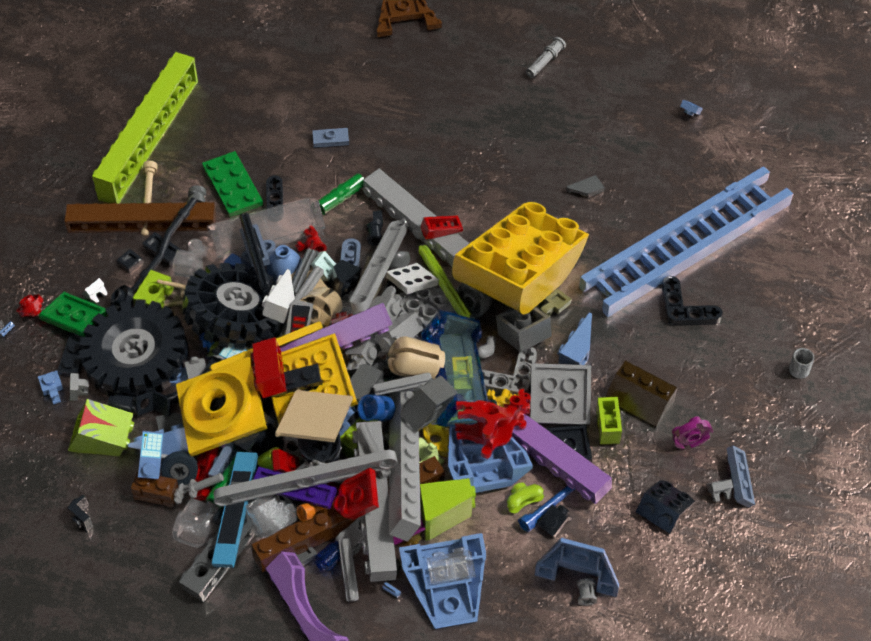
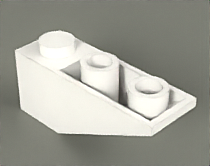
[262,269,295,323]

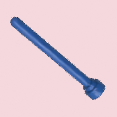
[518,486,576,532]

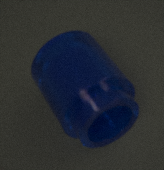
[315,541,341,572]

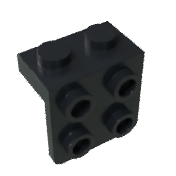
[636,480,695,534]

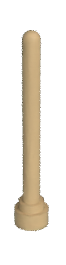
[141,161,158,236]

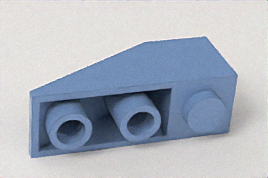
[558,312,592,365]
[128,424,188,455]

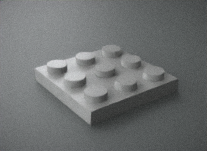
[530,363,591,425]

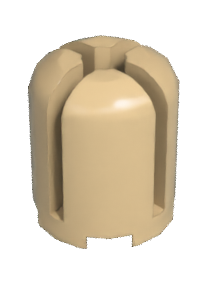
[300,287,343,333]
[388,336,445,379]

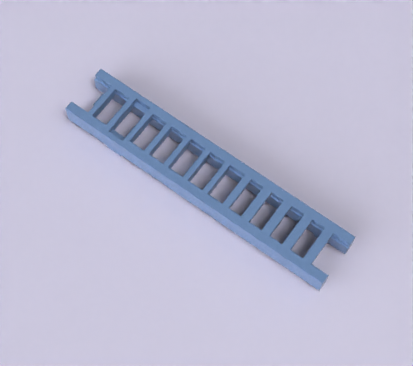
[579,166,793,317]

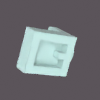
[310,251,336,281]

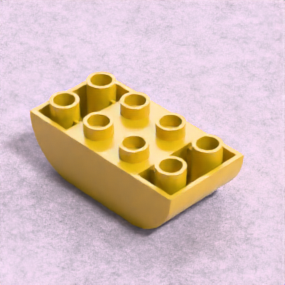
[452,202,589,314]

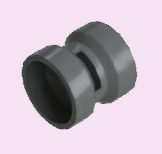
[187,185,206,203]

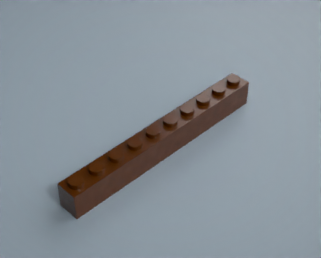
[251,456,445,573]

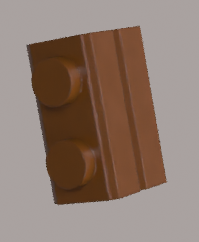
[131,472,179,507]

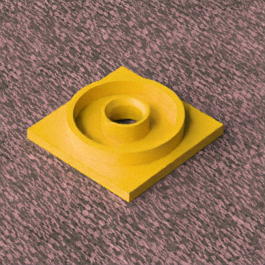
[271,333,358,424]
[176,357,267,456]

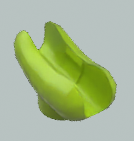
[507,482,544,514]

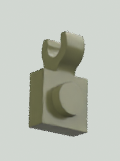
[540,289,572,317]

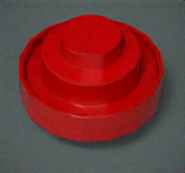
[16,294,43,317]

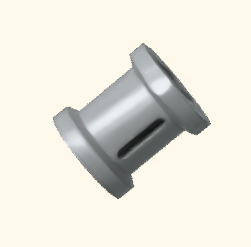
[577,578,597,606]

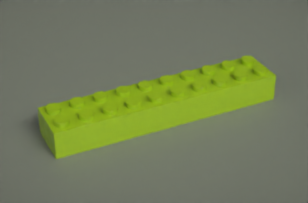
[92,52,198,204]

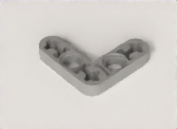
[473,347,537,396]

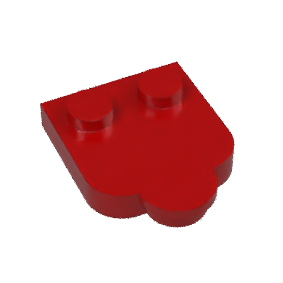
[334,467,379,520]

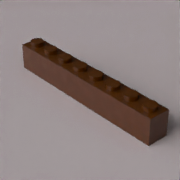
[65,202,216,233]

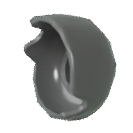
[388,251,411,271]

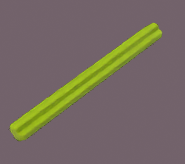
[418,244,471,321]

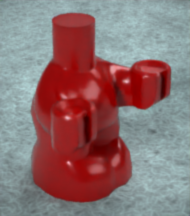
[295,225,327,253]

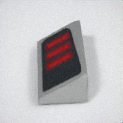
[285,299,314,340]

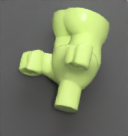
[419,437,444,466]

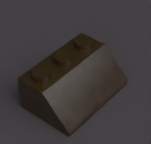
[605,360,678,428]

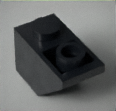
[330,260,362,298]

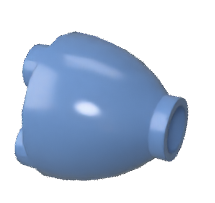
[266,245,301,282]

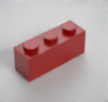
[251,337,286,398]

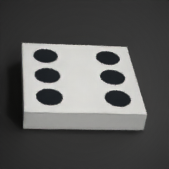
[386,263,439,294]

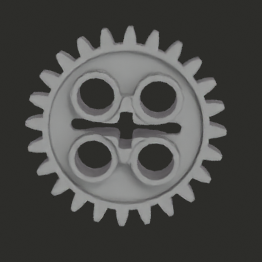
[398,286,457,333]

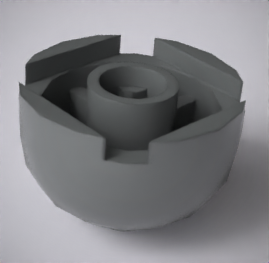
[456,283,493,319]

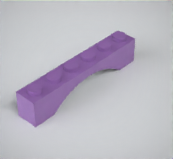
[266,551,349,641]

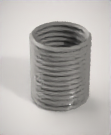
[789,348,814,379]

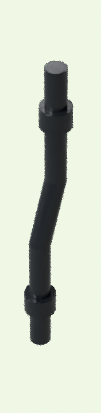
[132,197,197,292]

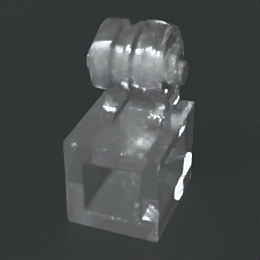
[173,239,208,278]

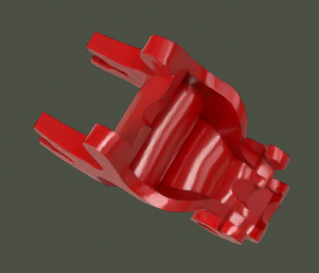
[455,389,531,459]

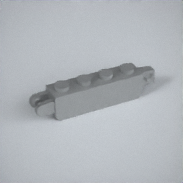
[345,286,402,375]

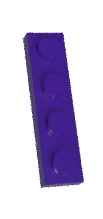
[253,467,337,509]

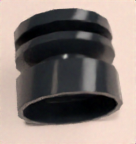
[298,433,341,464]

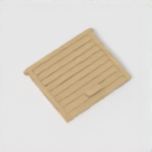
[275,389,353,442]

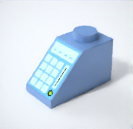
[138,431,163,479]

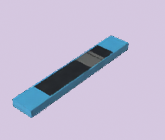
[212,452,258,568]

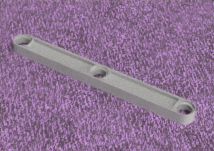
[350,220,407,312]
[213,450,397,506]

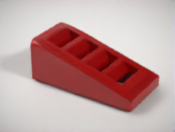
[421,215,463,239]

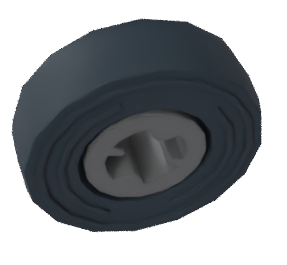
[161,451,198,486]

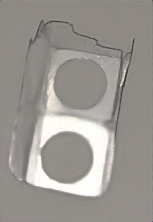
[245,496,298,538]

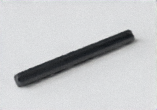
[239,212,270,290]

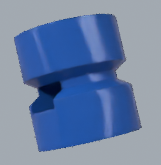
[357,395,395,422]

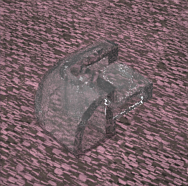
[172,498,220,548]

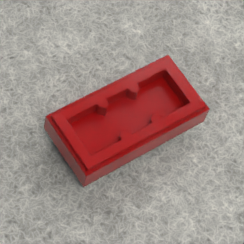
[272,449,300,473]

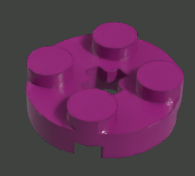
[672,417,713,449]

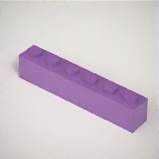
[280,303,392,352]
[512,414,612,504]

